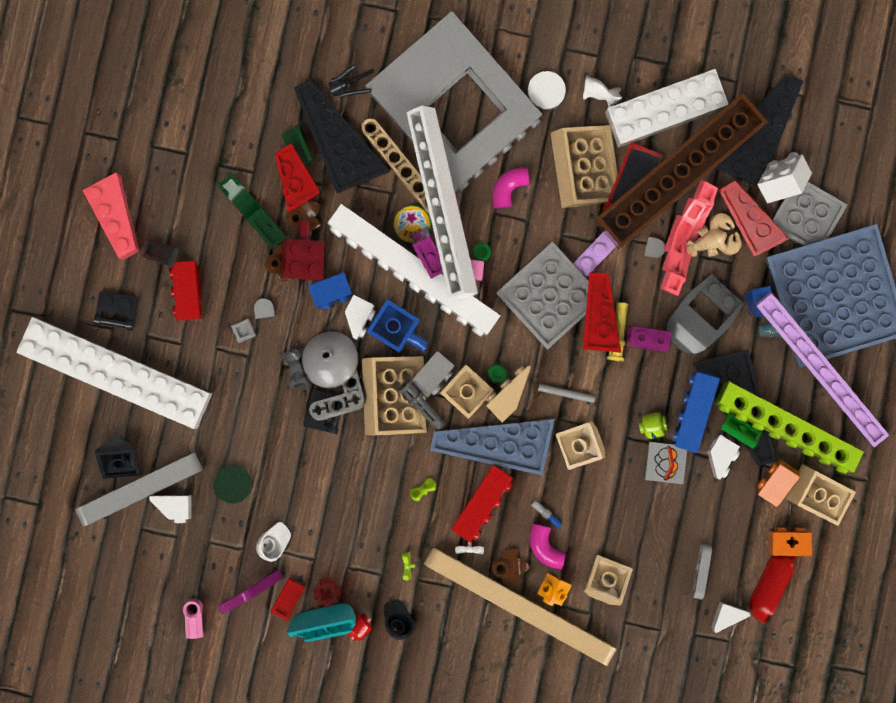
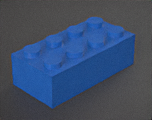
[672,368,720,453]

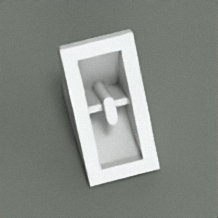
[711,602,750,633]

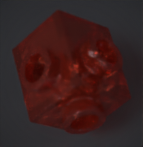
[313,578,342,607]

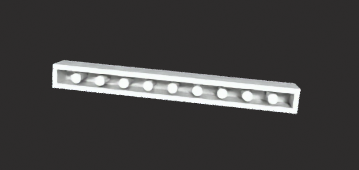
[406,105,478,299]

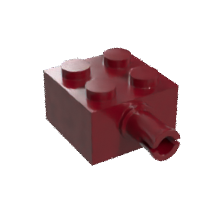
[280,221,325,281]

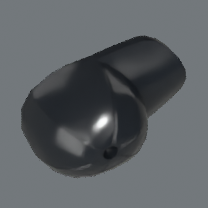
[383,601,414,640]

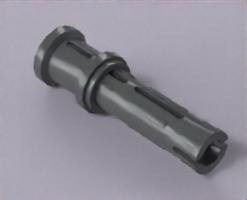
[397,379,445,430]

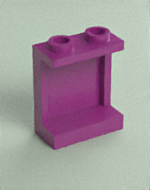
[412,226,443,279]
[625,326,671,353]

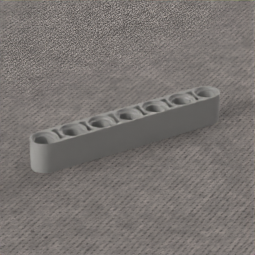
[75,453,203,527]

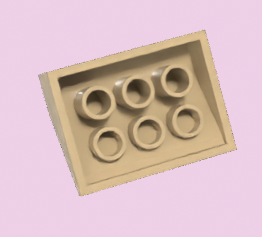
[551,125,618,208]
[362,356,427,435]

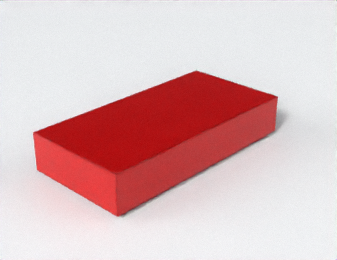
[270,577,306,621]

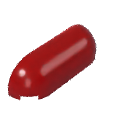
[749,555,798,624]

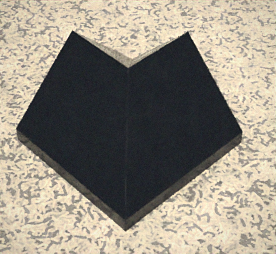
[95,435,141,479]

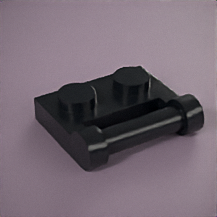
[94,291,139,331]
[304,389,346,434]

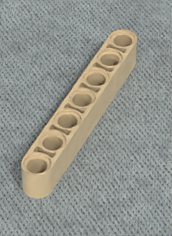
[362,118,430,216]

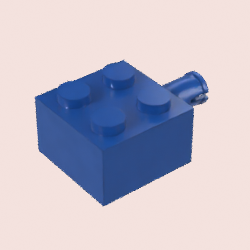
[367,299,429,353]

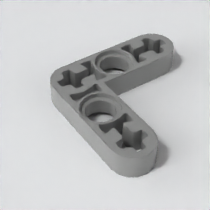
[309,369,365,421]

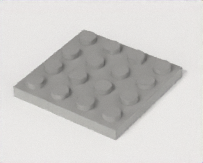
[496,242,588,350]

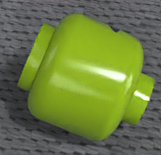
[639,412,669,439]

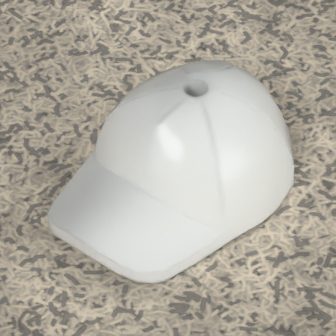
[256,522,291,562]

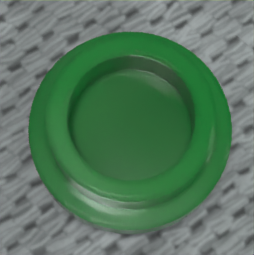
[472,243,491,262]
[488,364,507,383]

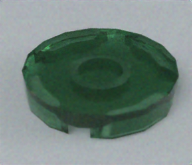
[213,465,252,504]

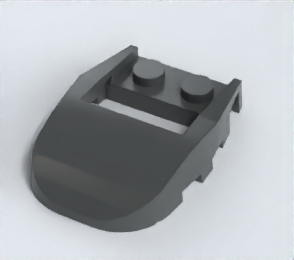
[665,274,745,355]

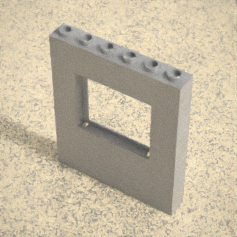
[365,11,542,192]

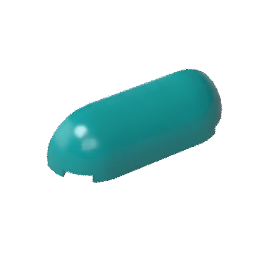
[287,604,356,642]

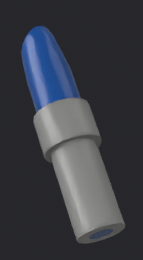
[531,500,561,529]

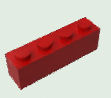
[451,465,513,543]

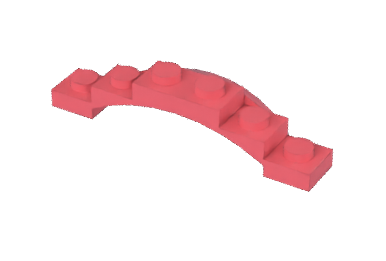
[660,181,718,296]

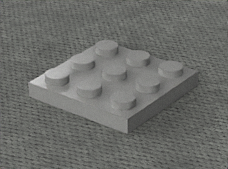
[772,182,847,246]

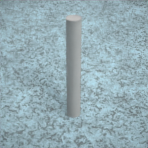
[538,383,595,403]

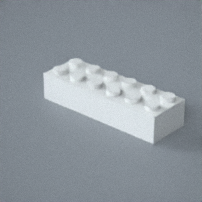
[605,69,729,148]

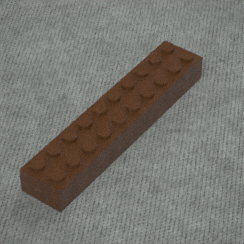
[594,93,768,250]

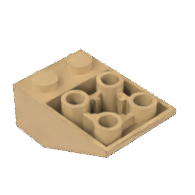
[485,365,531,422]

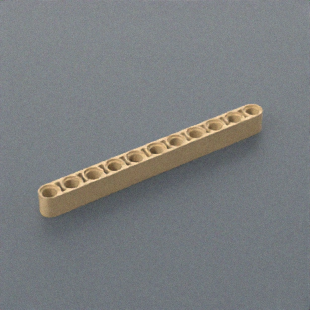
[424,547,617,666]

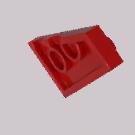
[275,144,321,213]

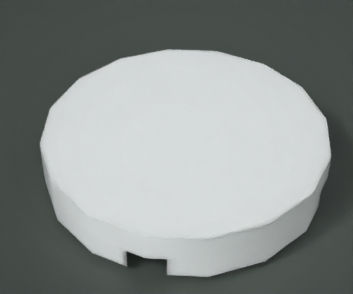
[528,71,566,110]

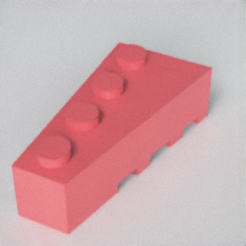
[83,172,140,260]

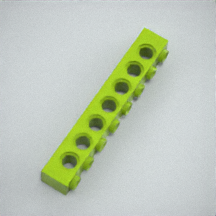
[714,382,864,474]

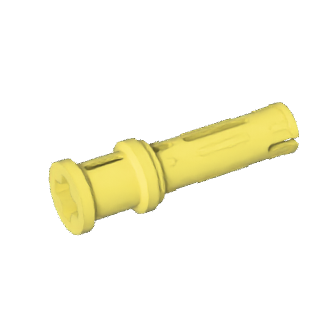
[607,302,629,361]

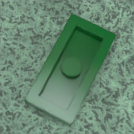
[720,412,762,449]

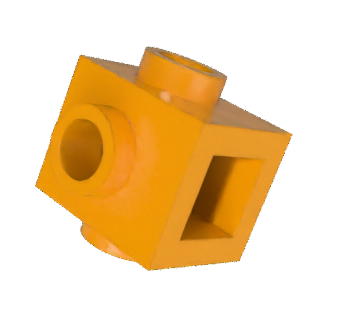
[537,573,572,606]

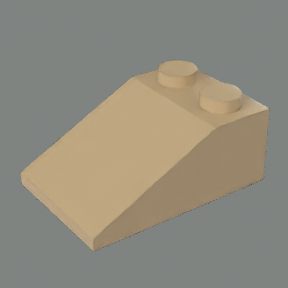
[785,464,856,526]

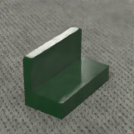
[281,125,313,166]

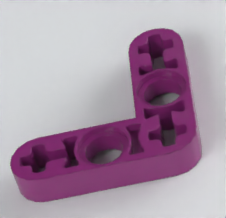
[217,569,284,615]

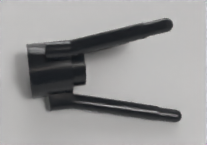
[329,64,373,98]

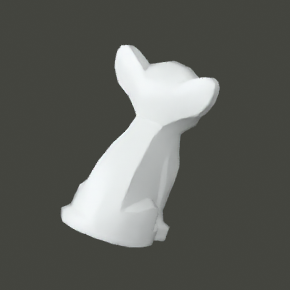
[583,75,622,107]

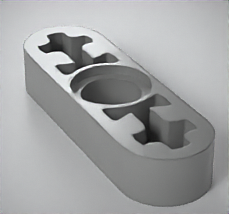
[692,543,712,600]

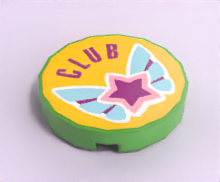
[393,205,431,244]

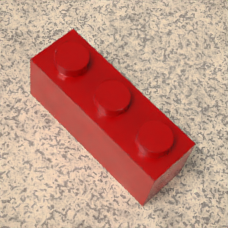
[169,261,202,321]

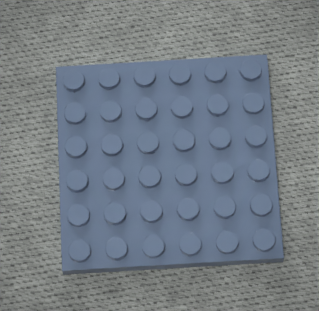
[766,224,896,368]

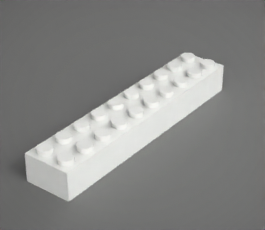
[328,204,500,337]
[16,317,212,429]

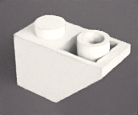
[345,295,376,340]
[707,434,740,480]

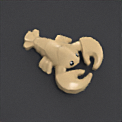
[686,213,742,257]

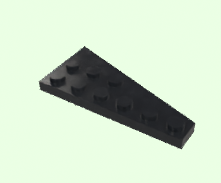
[714,74,803,186]
[293,80,390,194]
[692,349,777,466]

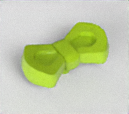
[410,478,437,501]
[402,551,415,581]

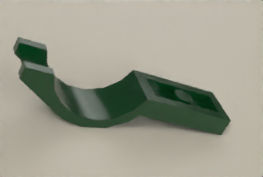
[215,171,286,249]

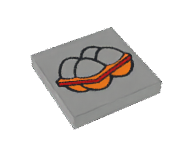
[644,442,687,484]

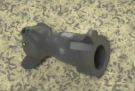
[281,347,310,389]

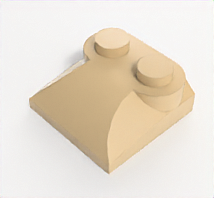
[440,364,494,419]
[556,421,605,470]
[584,555,633,606]

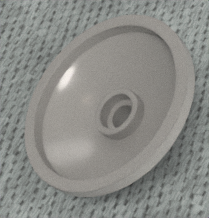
[301,331,358,388]

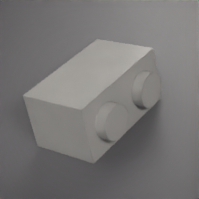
[412,351,454,398]

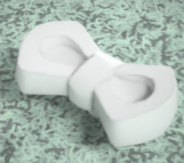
[455,542,484,554]

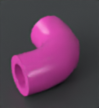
[492,166,529,209]
[530,523,565,570]

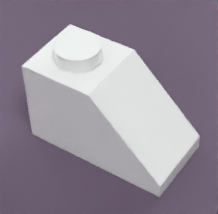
[150,495,191,523]

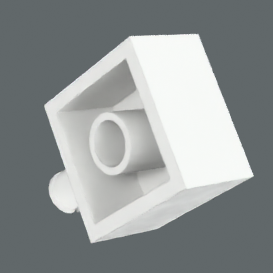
[757,152,812,203]

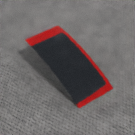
[604,142,662,211]

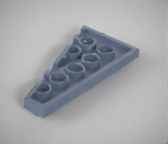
[430,419,555,475]

